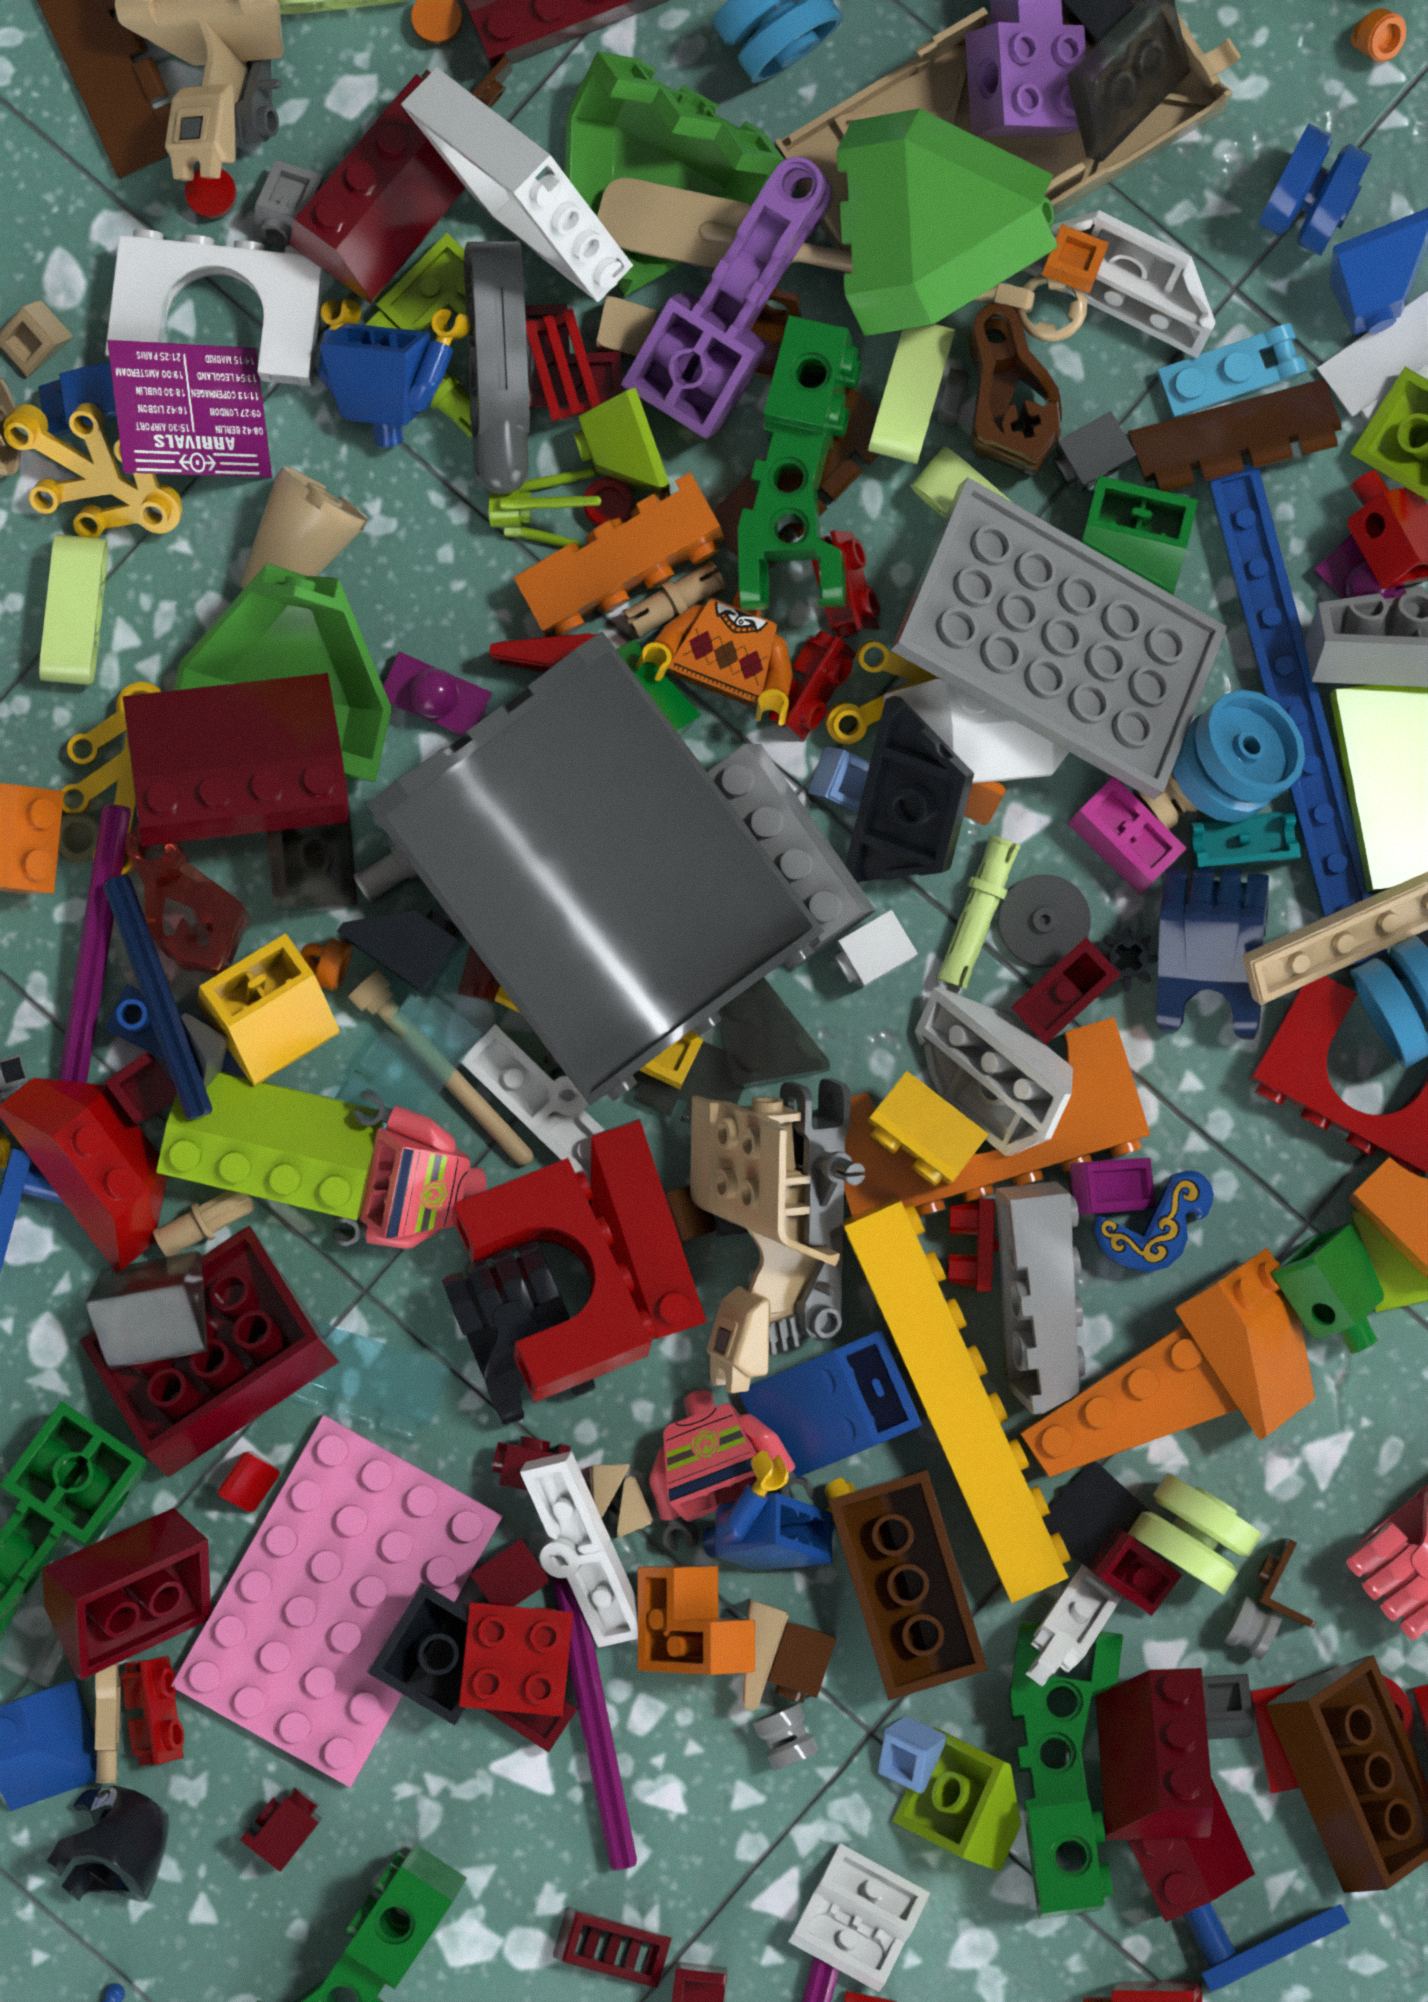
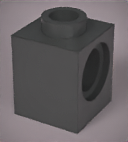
[1053,411,1137,493]

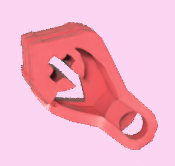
[1346,1484,1428,1641]

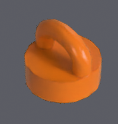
[1350,8,1407,62]
[301,937,353,991]

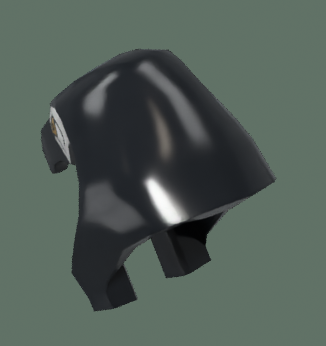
[47,1786,169,1902]

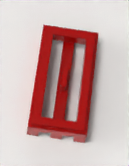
[526,308,601,423]

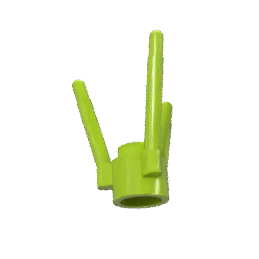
[489,468,601,548]

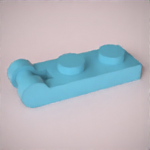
[1156,323,1308,419]

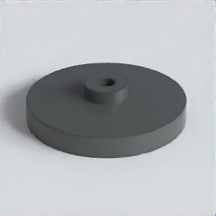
[998,874,1091,967]

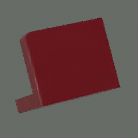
[105,1052,177,1126]
[470,1537,549,1606]
[671,1961,727,2002]

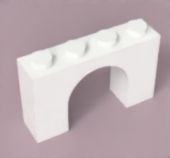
[105,229,325,387]

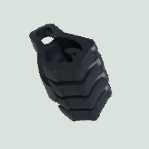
[442,1241,596,1426]

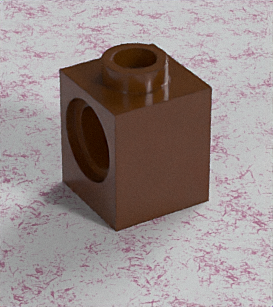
[767,1620,837,1703]

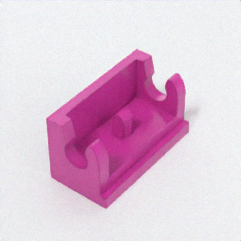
[1067,777,1187,895]

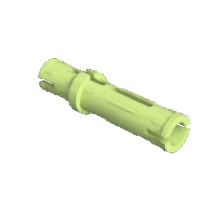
[936,834,1021,990]

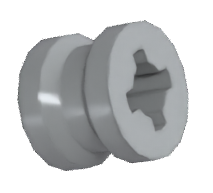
[1223,1596,1283,1660]

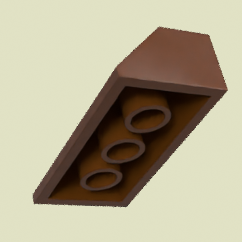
[828,1469,988,1700]
[1265,1655,1428,1893]

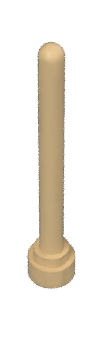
[348,969,533,1166]

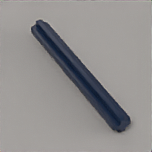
[103,874,212,1120]

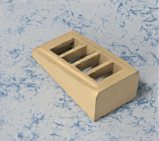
[743,1598,789,1711]

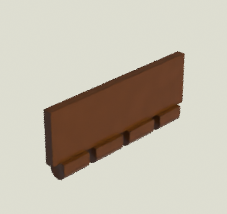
[37,0,171,180]
[1128,379,1342,492]
[713,388,880,570]

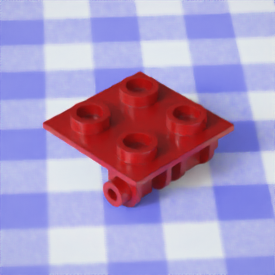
[459,1602,573,1717]

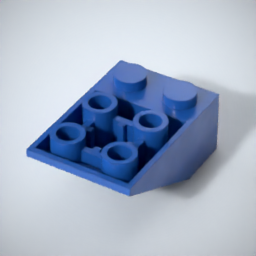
[739,1330,922,1476]

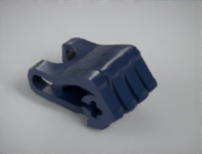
[1156,867,1269,1040]

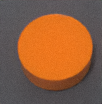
[411,0,463,45]

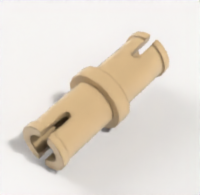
[622,560,727,639]

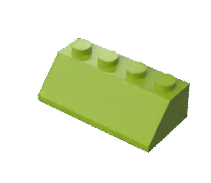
[156,1071,385,1221]

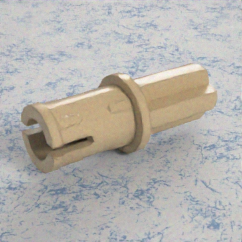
[153,1190,255,1259]

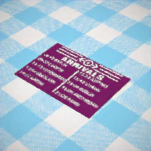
[107,340,272,478]

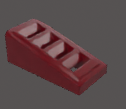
[553,1907,672,1988]

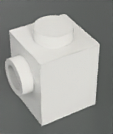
[834,910,918,988]

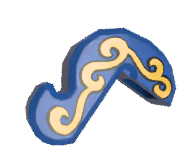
[1092,1171,1214,1273]

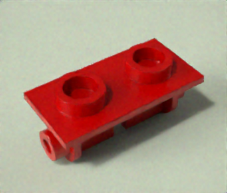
[811,530,880,639]
[767,630,856,741]
[120,1655,185,1766]

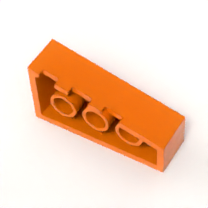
[513,471,725,637]

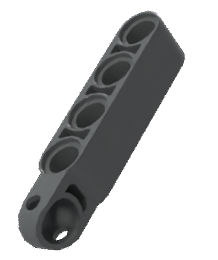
[464,241,530,495]

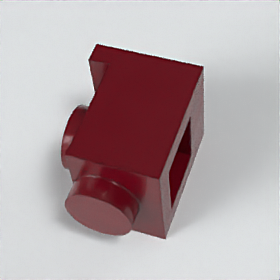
[492,1436,572,1491]
[240,1787,322,1872]

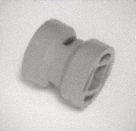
[752,1702,819,1771]

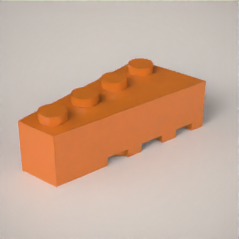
[1018,1322,1239,1477]

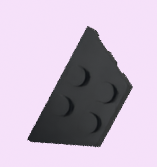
[845,695,974,883]

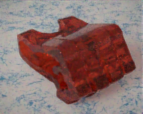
[125,824,250,976]

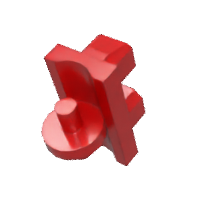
[947,1198,1000,1292]

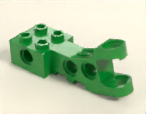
[738,315,862,611]
[0,1401,149,1642]
[1009,1619,1123,1919]
[256,1843,467,2002]

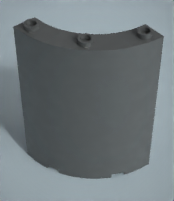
[366,631,824,1106]

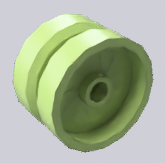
[1128,1473,1263,1595]

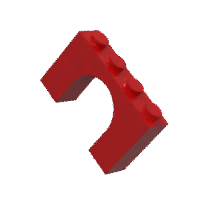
[1248,976,1428,1178]
[452,1158,655,1403]

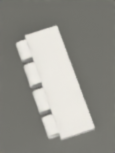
[1316,291,1428,425]

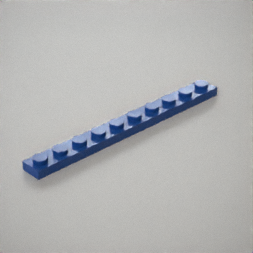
[1207,464,1388,968]

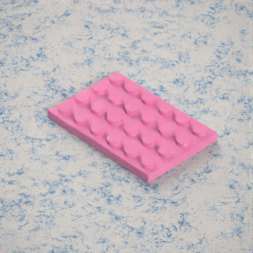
[171,1415,504,1788]

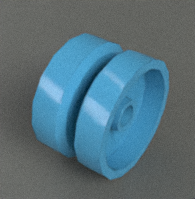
[712,0,843,83]
[1173,689,1305,823]
[1350,935,1428,1068]

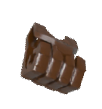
[969,303,1062,477]

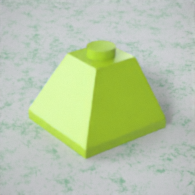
[1350,366,1428,501]
[573,387,670,497]
[892,1727,1021,1872]

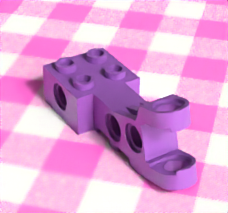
[965,0,1091,138]
[621,157,833,439]

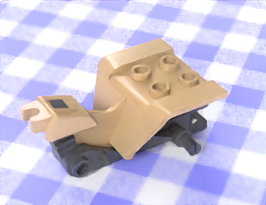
[115,0,284,181]
[690,1078,865,1393]

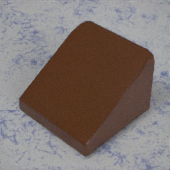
[665,1185,716,1242]

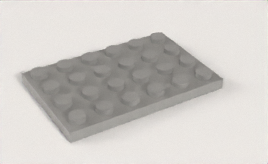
[890,477,1227,800]

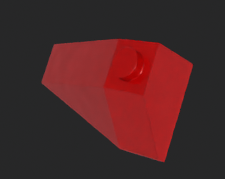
[590,1119,707,1339]

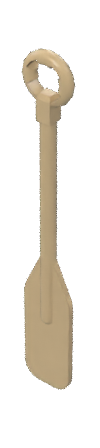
[597,178,1087,342]

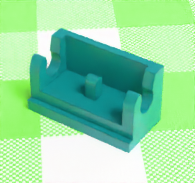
[1188,811,1301,870]

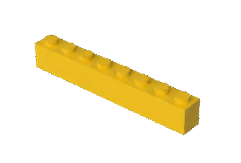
[842,1196,1071,1603]

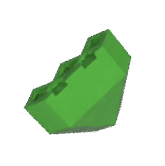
[565,51,784,297]
[836,108,1058,336]
[174,563,392,782]

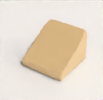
[596,295,657,358]
[0,300,72,377]
[590,1463,631,1517]
[616,1475,653,1538]

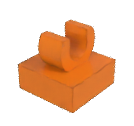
[1042,224,1109,294]

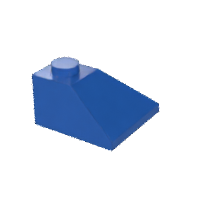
[1329,208,1428,335]
[0,1678,97,1811]

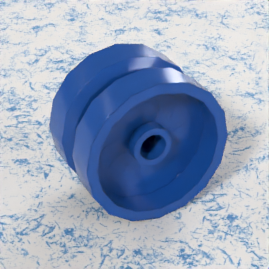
[1257,123,1372,256]

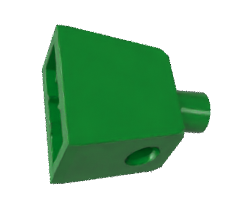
[1271,1220,1384,1354]

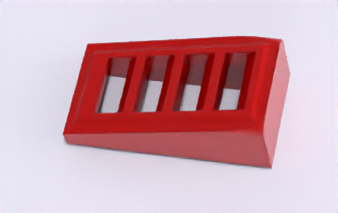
[489,633,597,672]

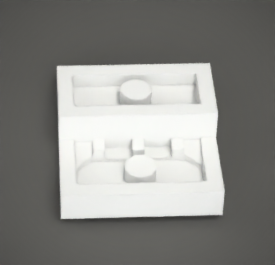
[788,1843,930,1992]

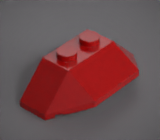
[0,1077,167,1273]

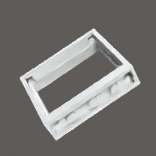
[401,67,633,302]

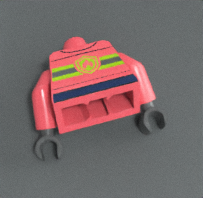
[333,1089,487,1249]
[649,1390,814,1552]

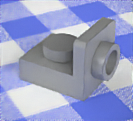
[253,159,323,246]

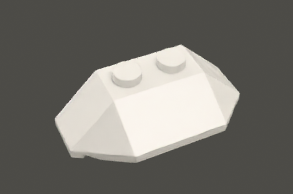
[1022,210,1216,359]
[883,678,1069,784]
[914,987,1073,1156]

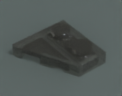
[718,977,830,1089]

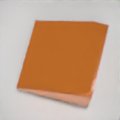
[964,782,1007,825]

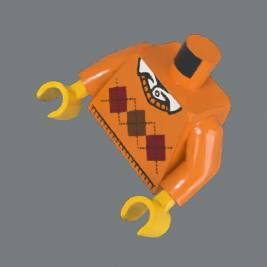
[635,586,793,726]

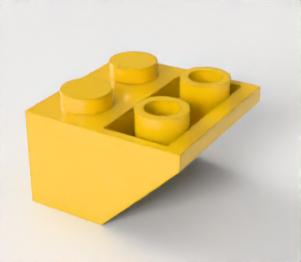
[197,933,340,1087]
[867,1070,989,1186]

